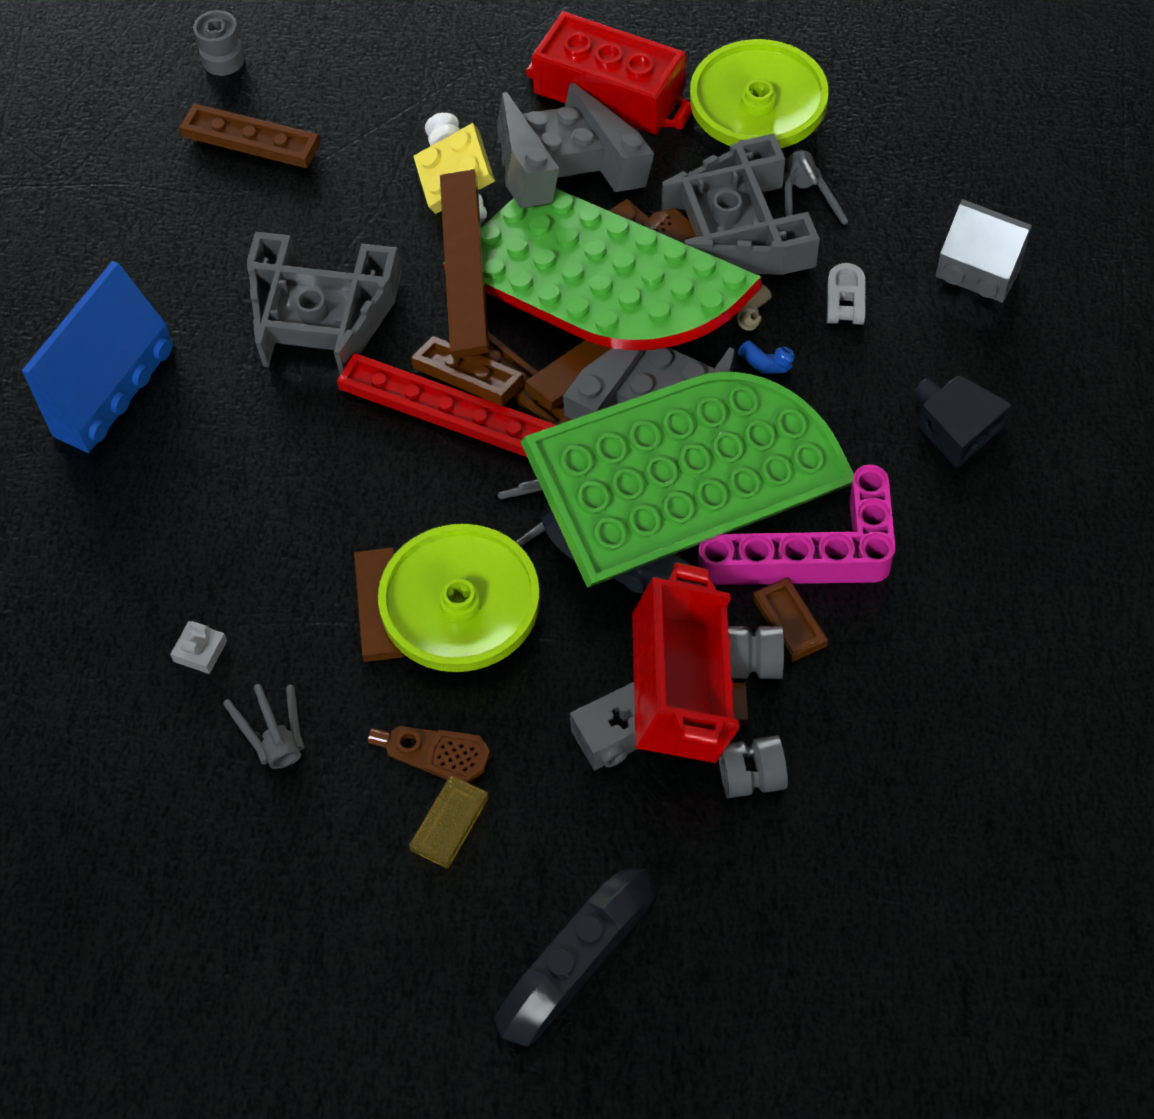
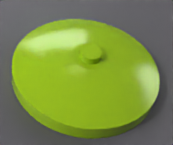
[690,39,828,148]
[378,524,540,672]

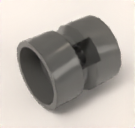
[193,10,245,76]
[728,626,784,679]
[719,735,788,799]

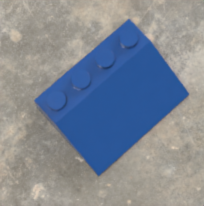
[22,261,174,453]

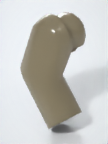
[736,284,771,331]

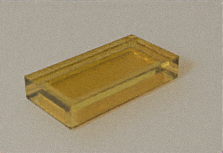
[409,775,488,869]

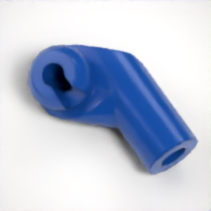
[738,340,795,374]

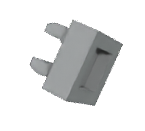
[170,621,227,674]

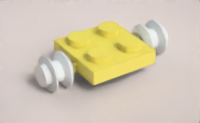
[414,113,495,224]

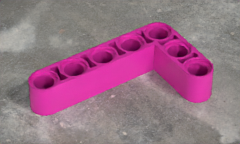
[698,465,895,585]

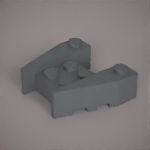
[497,83,654,208]
[662,133,820,275]
[247,232,402,375]
[563,347,734,420]

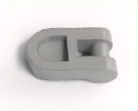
[827,263,865,325]

